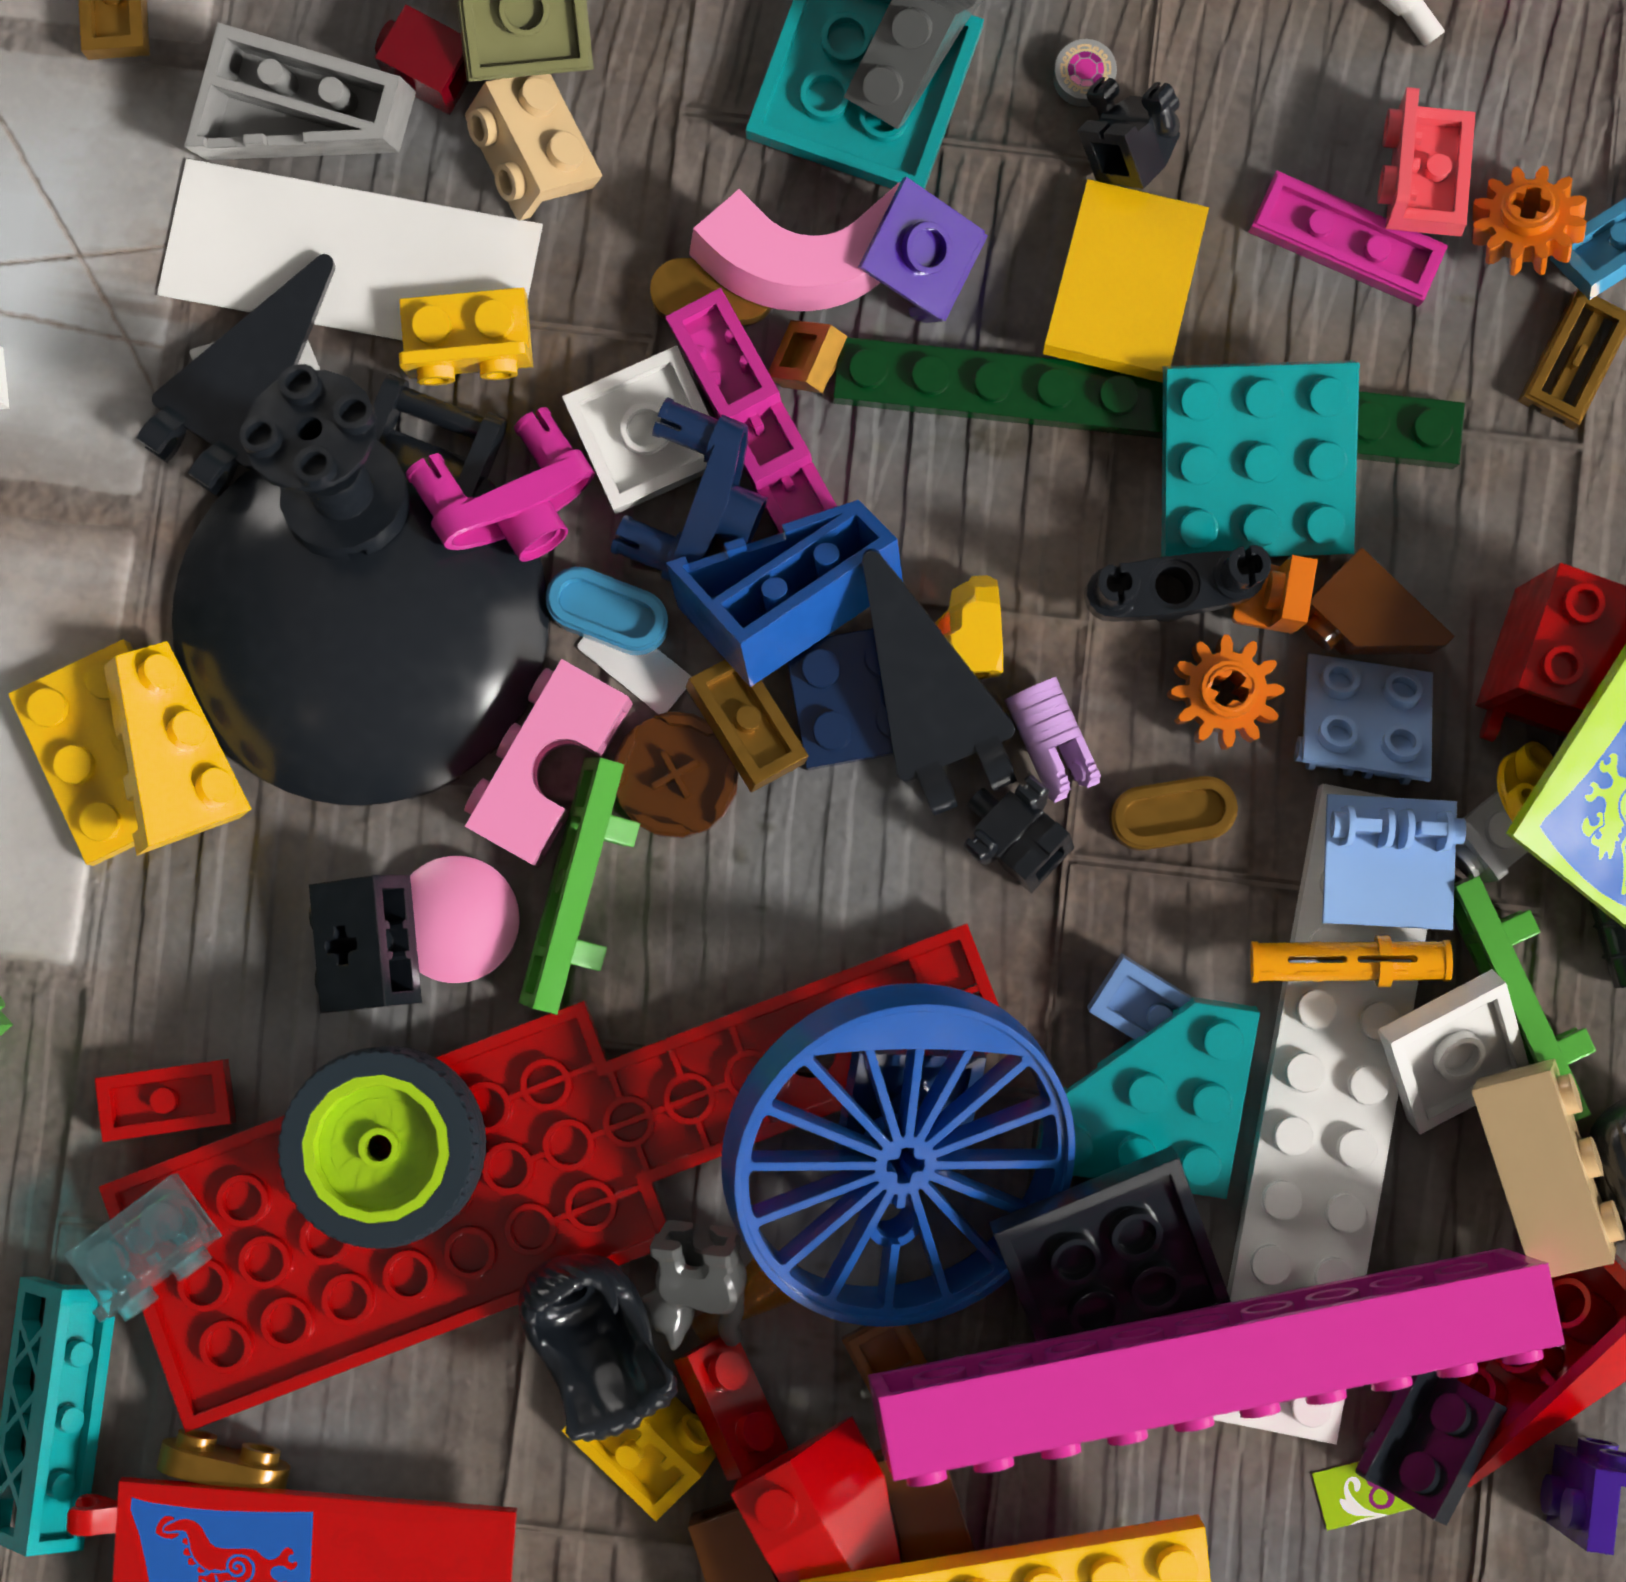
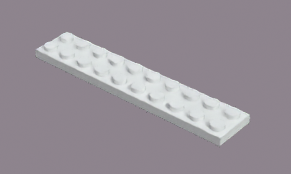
[1213,784,1428,1445]

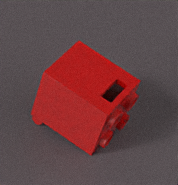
[1475,562,1626,742]

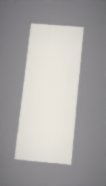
[157,158,543,341]

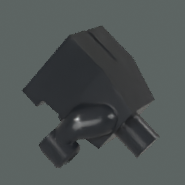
[1077,77,1180,189]
[964,775,1075,894]

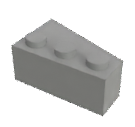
[184,22,416,160]

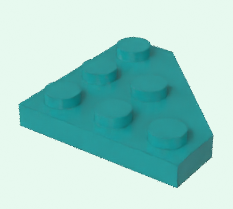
[1035,997,1260,1199]

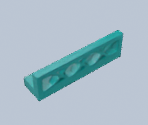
[0,1277,119,1557]

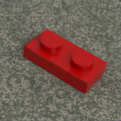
[94,1059,237,1142]
[673,1334,789,1481]

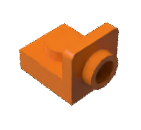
[1231,555,1318,634]

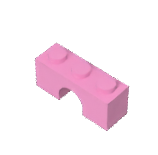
[464,659,633,867]

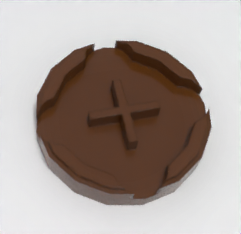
[614,712,739,839]

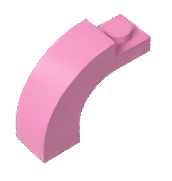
[689,182,900,311]

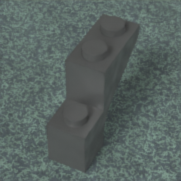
[844,0,984,129]

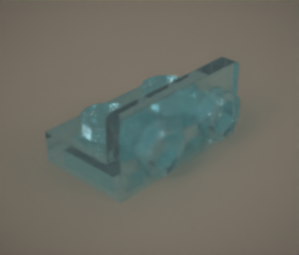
[64,1173,223,1323]

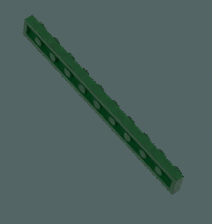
[834,337,1465,469]

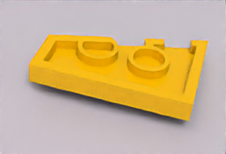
[104,641,252,856]

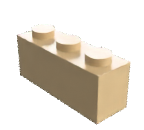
[1471,1058,1625,1278]

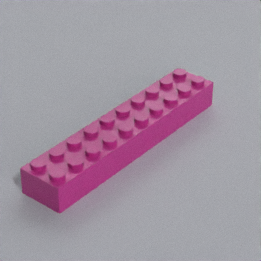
[868,1248,1565,1487]

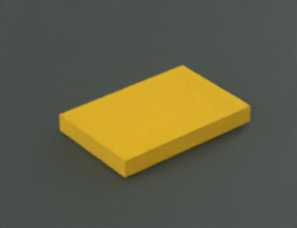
[1043,179,1209,383]

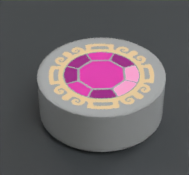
[1053,39,1117,107]

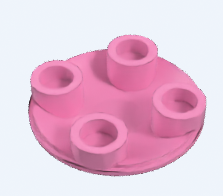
[410,856,520,983]

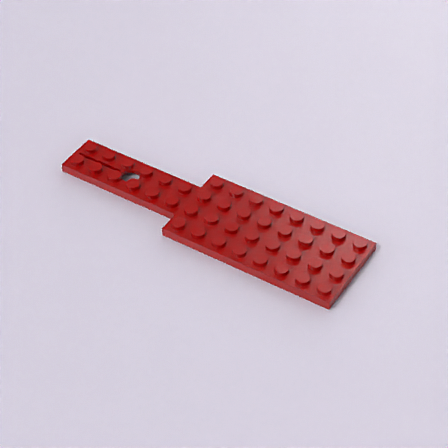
[98,923,999,1433]

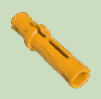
[1250,935,1453,987]

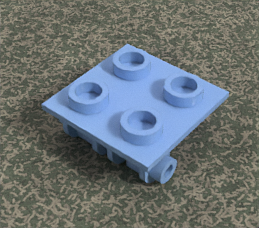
[1294,653,1433,785]
[1322,794,1466,930]

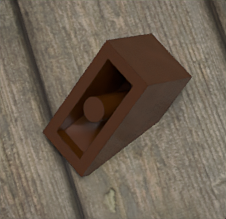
[1302,547,1455,655]

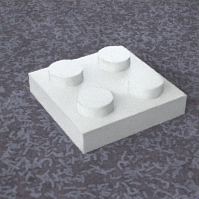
[562,345,709,515]
[1378,969,1529,1134]

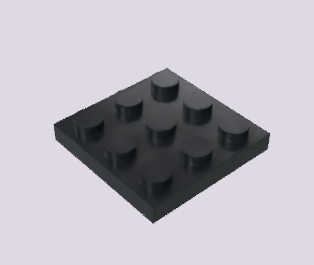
[988,1146,1231,1341]

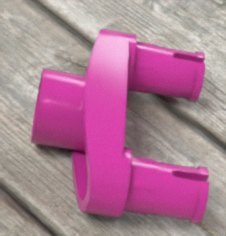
[405,407,595,562]

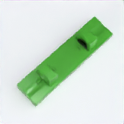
[518,757,640,1015]
[1453,876,1596,1121]

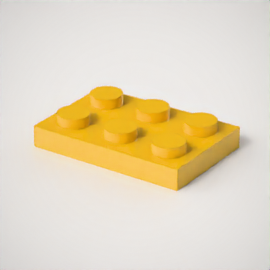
[8,639,138,866]

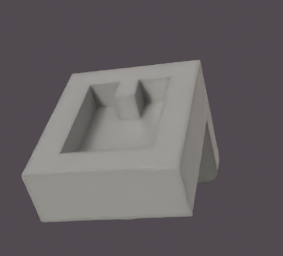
[1455,791,1528,883]

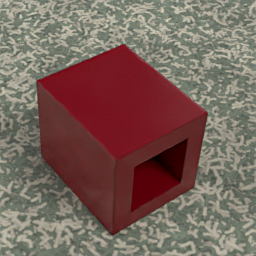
[375,4,469,115]

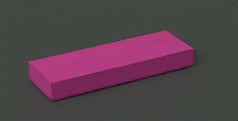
[1248,170,1448,307]

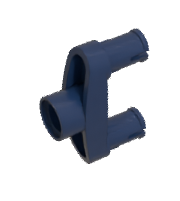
[610,397,768,582]

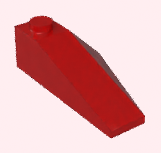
[1457,1254,1626,1488]
[731,1415,901,1582]

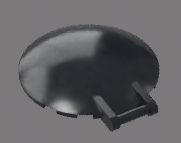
[172,374,551,806]

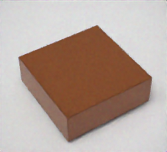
[842,1325,928,1396]

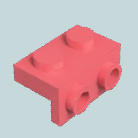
[1377,87,1476,237]

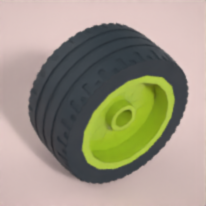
[278,1046,486,1249]

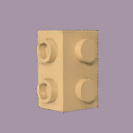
[465,74,603,221]

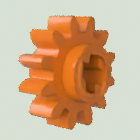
[1472,166,1587,276]
[1167,634,1285,750]

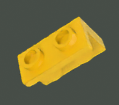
[398,287,533,386]
[562,1397,716,1521]

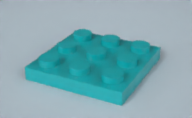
[745,0,984,189]
[1161,360,1360,557]

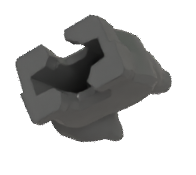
[642,1220,747,1350]

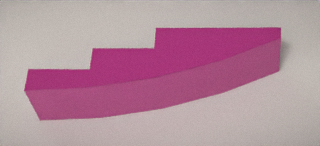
[665,288,837,534]

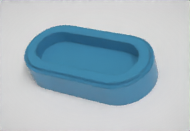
[546,567,669,655]

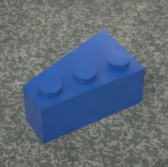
[666,500,903,687]

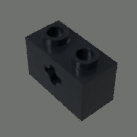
[309,875,422,1014]

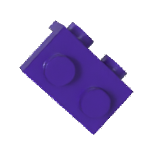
[1540,1437,1626,1555]

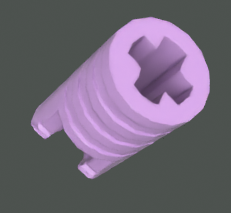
[1004,677,1101,803]

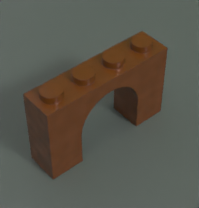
[688,1449,976,1582]

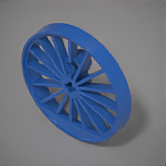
[721,983,1075,1327]

